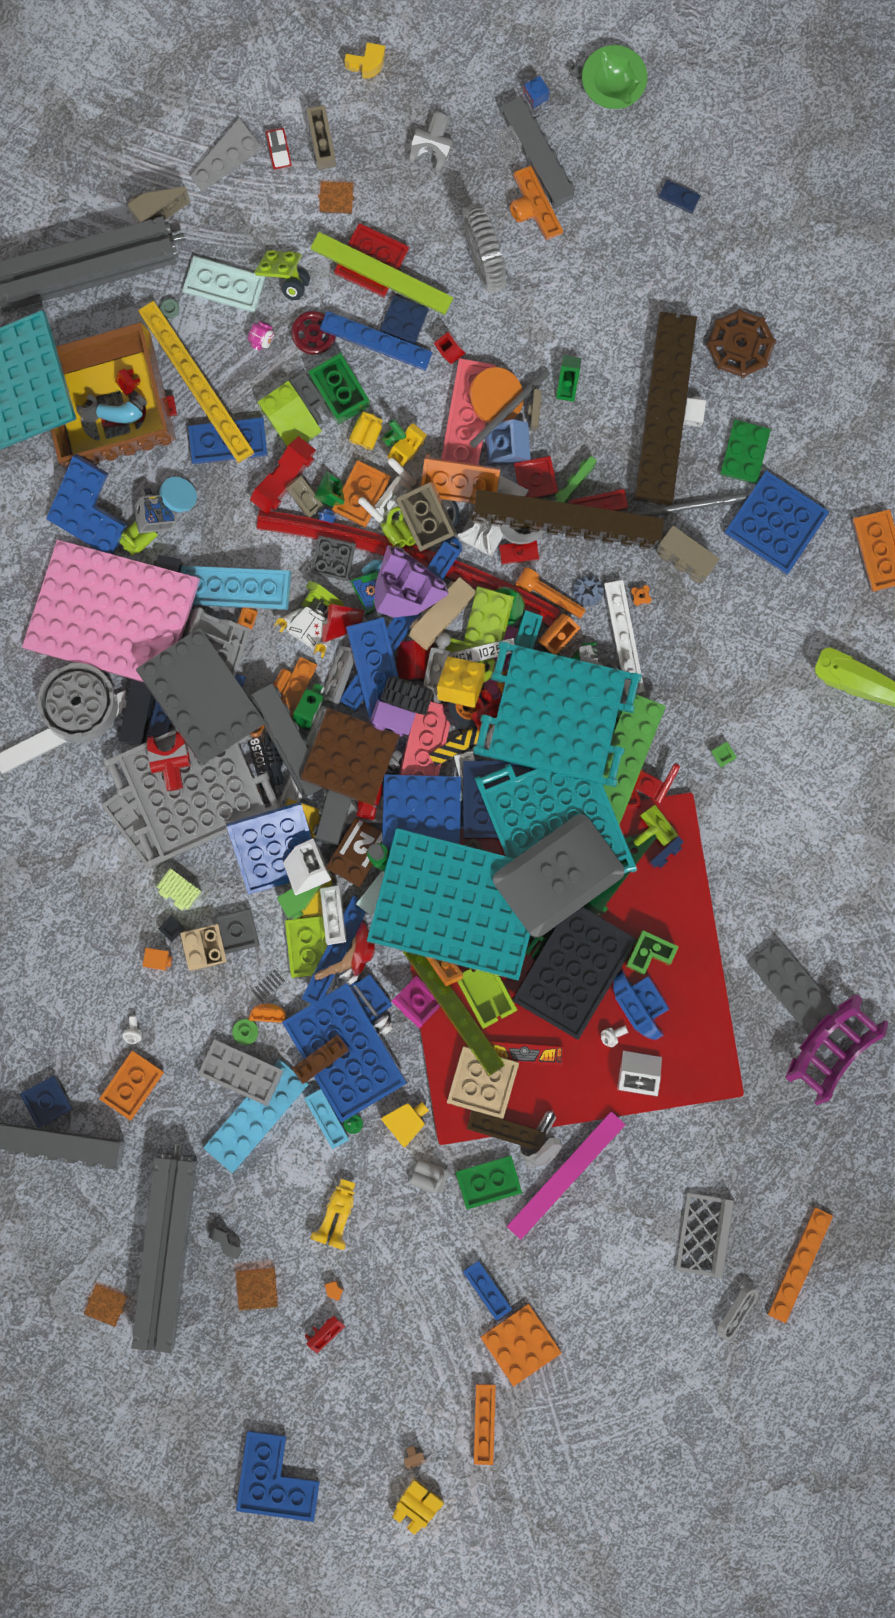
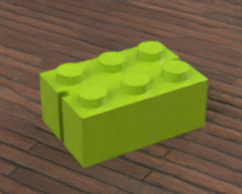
[457,969,517,1029]

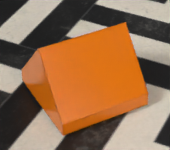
[237,608,258,629]

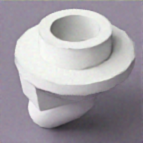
[122,1015,142,1044]
[601,1025,628,1047]

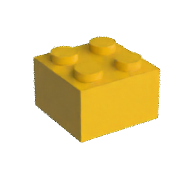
[437,656,485,708]

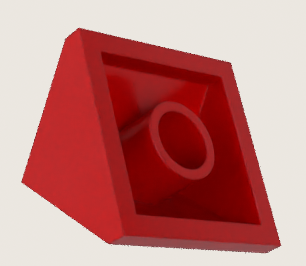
[396,640,434,681]

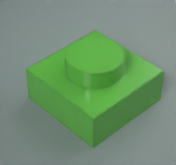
[710,742,737,768]

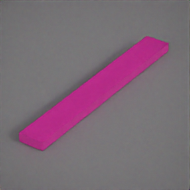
[506,1111,626,1240]

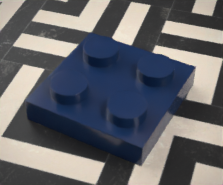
[380,296,429,345]
[20,1075,73,1128]

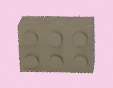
[396,482,457,551]
[656,526,719,584]

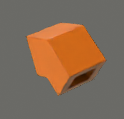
[324,1280,344,1301]

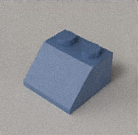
[486,419,531,465]

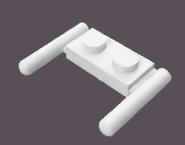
[358,458,416,524]

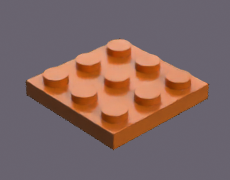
[480,1303,562,1387]

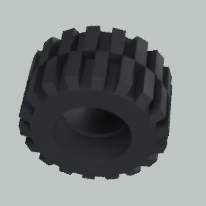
[381,676,434,715]

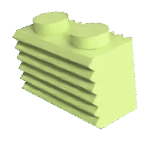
[156,868,202,911]

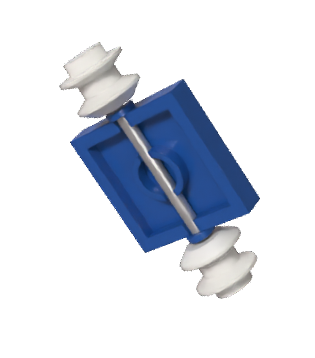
[338,969,394,1035]

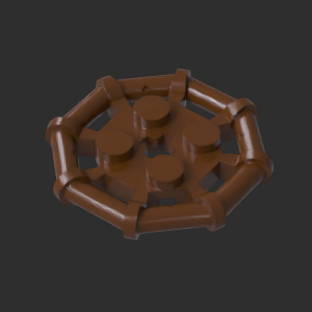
[706,309,777,378]

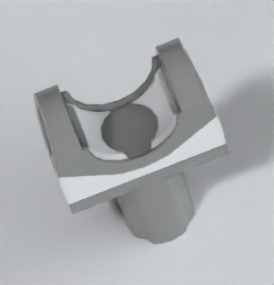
[409,112,453,172]

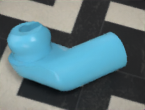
[361,559,383,576]

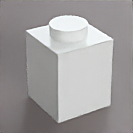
[683,396,706,427]

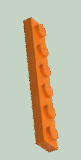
[767,1207,833,1323]

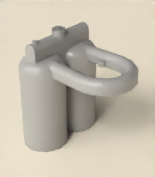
[410,1159,450,1194]

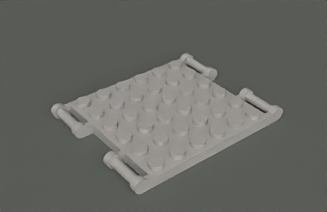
[104,729,282,868]

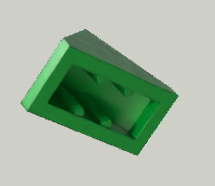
[314,471,345,506]

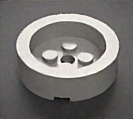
[37,663,118,743]

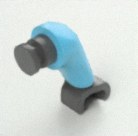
[76,394,147,424]

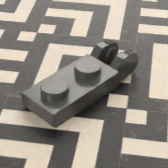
[289,372,332,425]

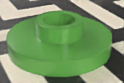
[233,1019,259,1045]

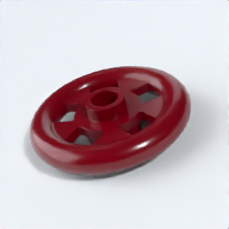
[291,311,336,355]

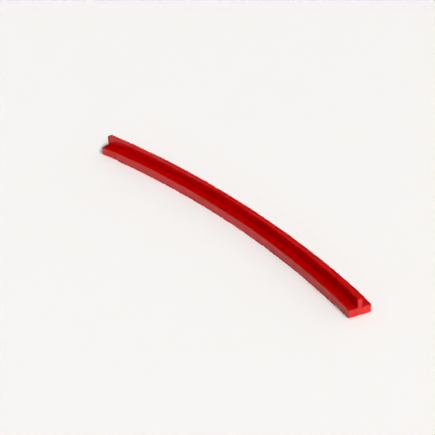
[257,510,561,627]

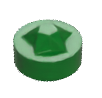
[344,1114,363,1134]

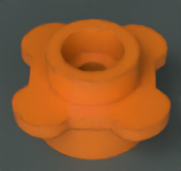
[631,585,652,606]

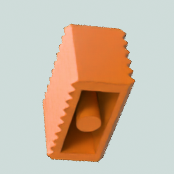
[537,613,580,655]

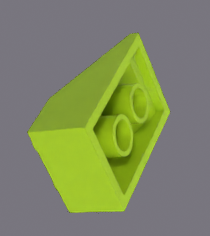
[257,381,322,447]

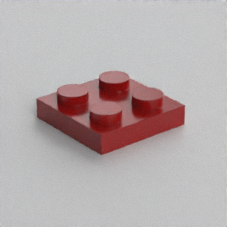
[514,456,558,498]

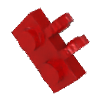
[470,689,502,731]

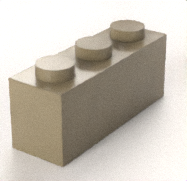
[306,105,336,170]

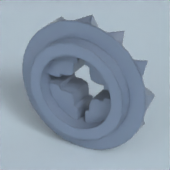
[573,575,604,606]

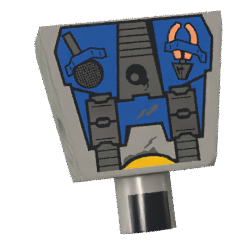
[134,488,178,533]

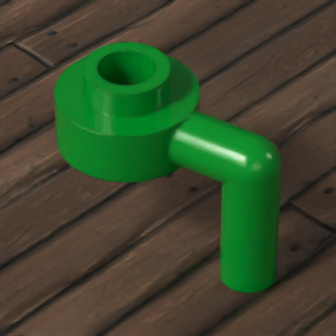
[382,419,406,447]

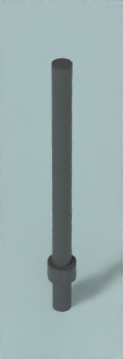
[469,369,550,448]
[633,493,746,516]

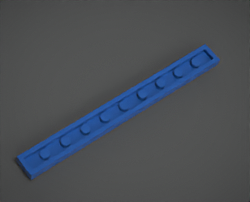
[340,541,461,711]

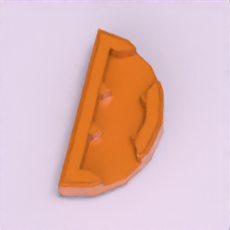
[248,1003,288,1023]

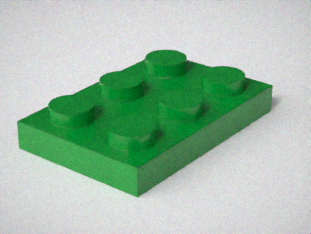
[720,420,771,484]
[456,1155,522,1210]

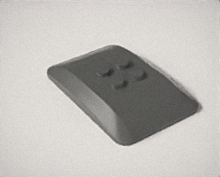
[493,814,624,937]

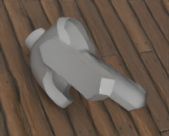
[520,1110,562,1168]

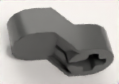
[208,1226,243,1259]

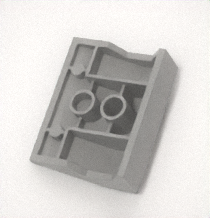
[182,608,250,677]

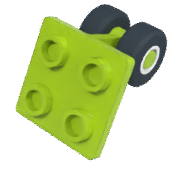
[254,250,310,300]

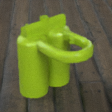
[381,506,416,548]
[120,521,158,556]

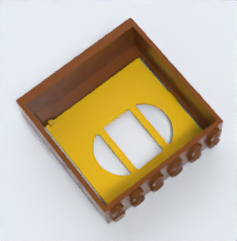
[51,322,177,469]

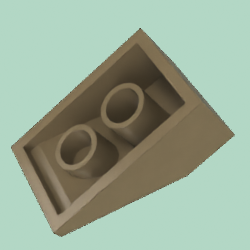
[127,186,190,223]

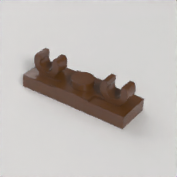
[292,1034,350,1084]

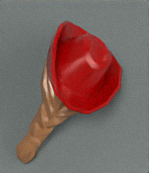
[314,922,375,980]

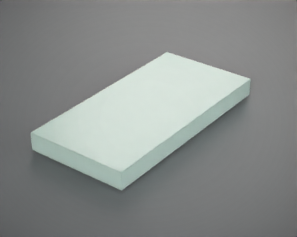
[182,256,266,313]

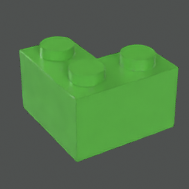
[625,930,678,974]

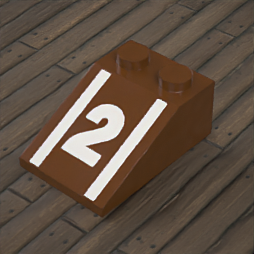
[327,817,382,887]

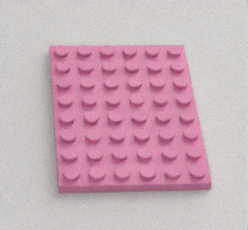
[22,540,200,682]

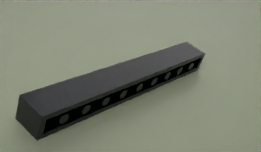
[117,555,183,746]

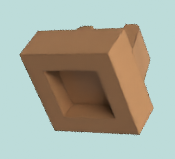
[403,1446,426,1470]

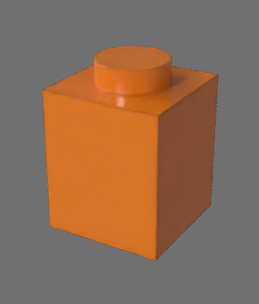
[142,948,173,971]

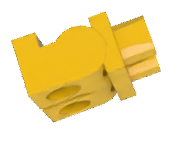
[392,1478,444,1535]

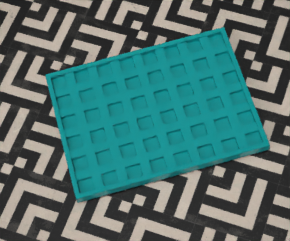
[0,310,77,450]
[367,828,530,980]

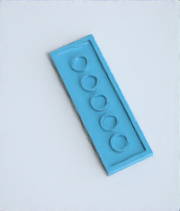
[180,566,291,610]
[203,1059,309,1173]

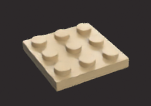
[447,1046,519,1119]

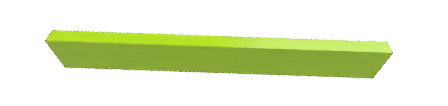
[310,232,454,315]

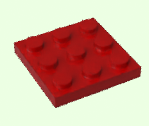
[334,223,410,298]

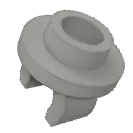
[388,750,403,771]

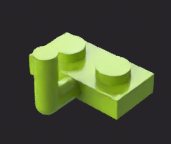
[301,580,344,608]
[634,805,678,846]

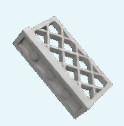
[676,1193,735,1279]

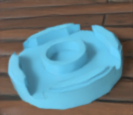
[159,477,197,513]

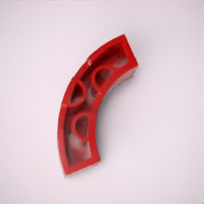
[250,436,316,514]

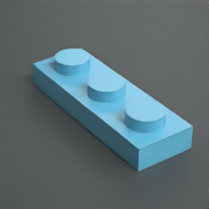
[304,1089,349,1149]

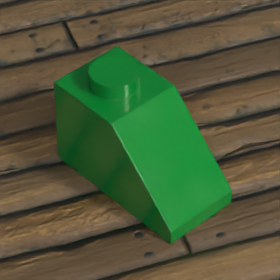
[556,355,582,402]

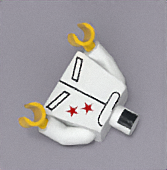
[273,603,331,658]

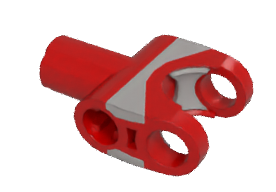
[147,731,191,791]

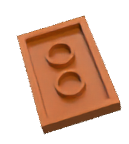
[332,460,391,528]
[99,1050,165,1121]

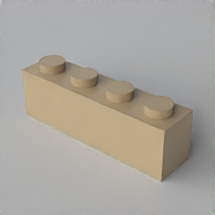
[409,577,476,650]

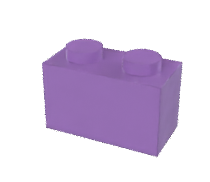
[370,700,416,737]

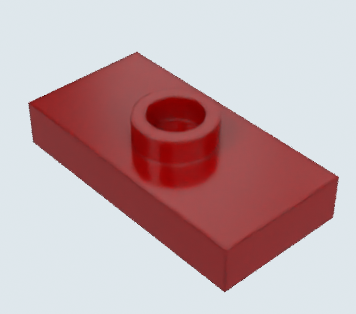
[499,540,539,565]

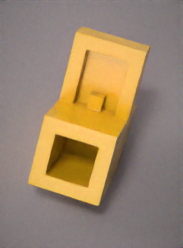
[345,43,386,79]
[387,423,427,467]

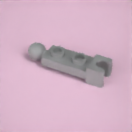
[422,633,451,703]

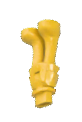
[310,1178,356,1250]

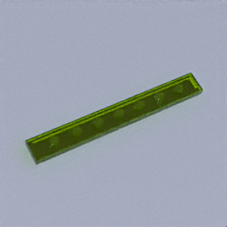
[402,951,505,1077]

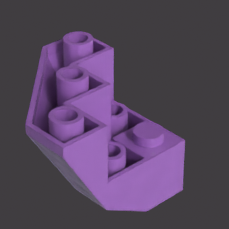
[374,545,449,618]

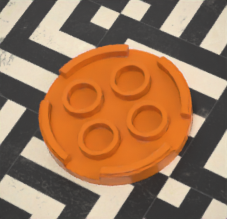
[469,367,524,423]

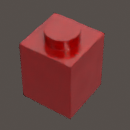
[434,332,465,364]

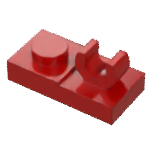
[305,1316,346,1354]

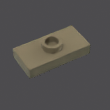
[528,389,542,431]

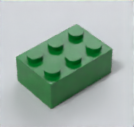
[308,353,370,425]

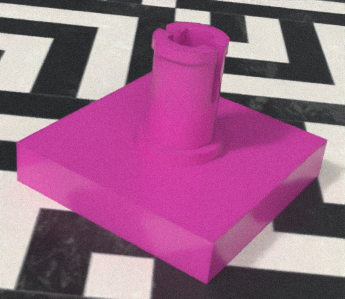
[391,976,441,1028]

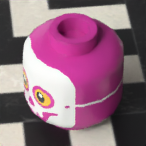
[247,321,275,350]

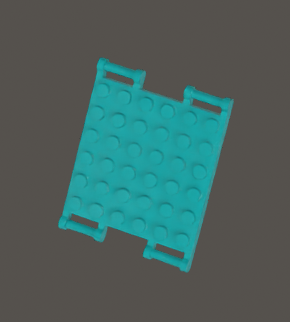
[473,641,642,787]
[475,764,637,874]

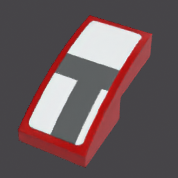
[266,128,292,169]

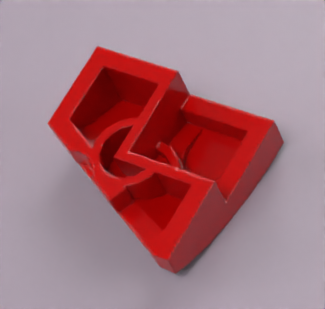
[322,604,365,642]

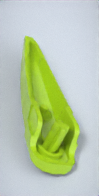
[815,647,895,707]

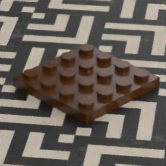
[301,708,400,806]

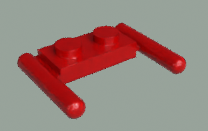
[634,763,680,803]

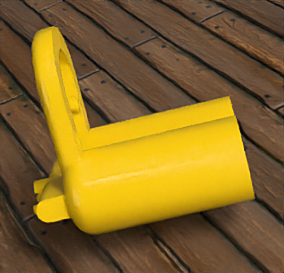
[349,411,383,450]

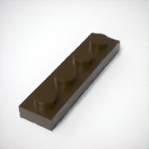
[466,1110,547,1151]

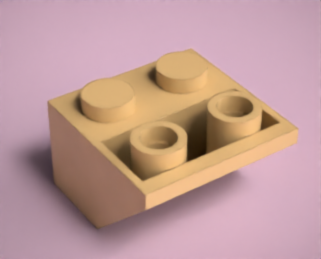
[180,924,227,971]

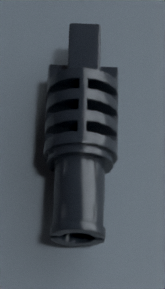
[264,732,284,785]

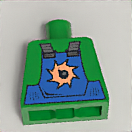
[351,572,379,616]

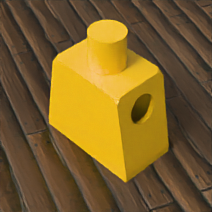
[381,1102,429,1148]

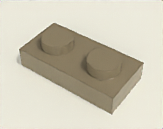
[285,476,323,518]

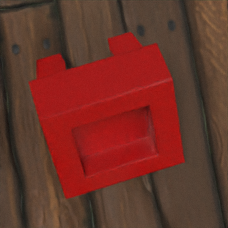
[115,368,141,396]

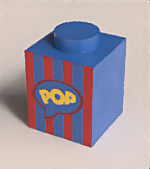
[523,76,550,109]

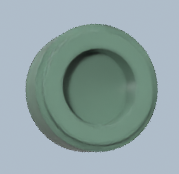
[160,299,180,319]

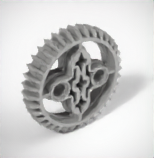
[463,203,506,293]

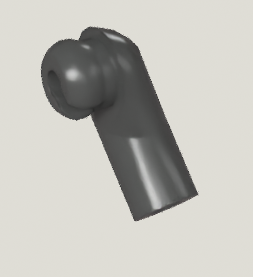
[569,56,589,78]

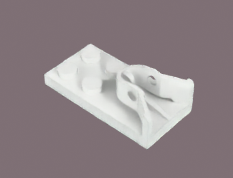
[457,475,529,557]

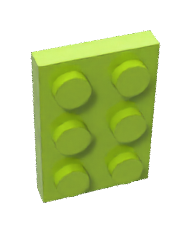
[464,587,514,646]
[285,916,327,978]

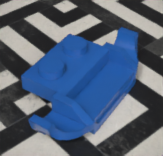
[614,969,670,1040]

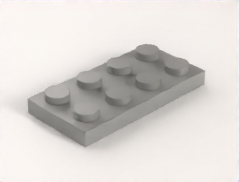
[101,785,160,867]
[198,1039,284,1107]

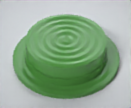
[582,45,647,109]

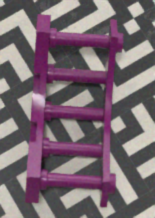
[785,994,889,1105]

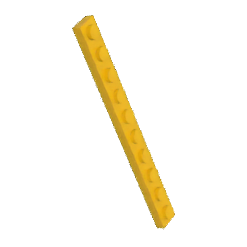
[138,301,254,464]

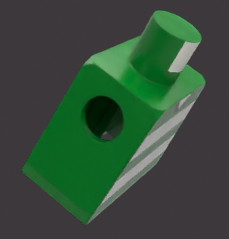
[293,683,325,731]

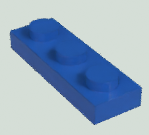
[463,1260,512,1321]

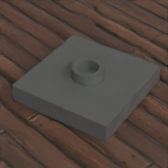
[213,908,260,954]

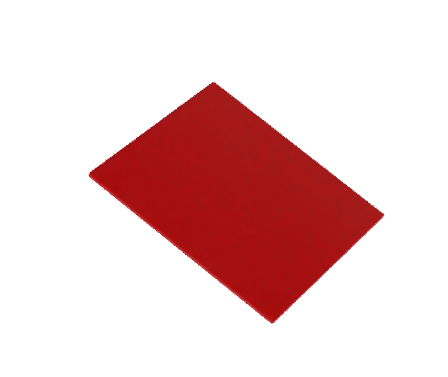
[409,793,744,1145]

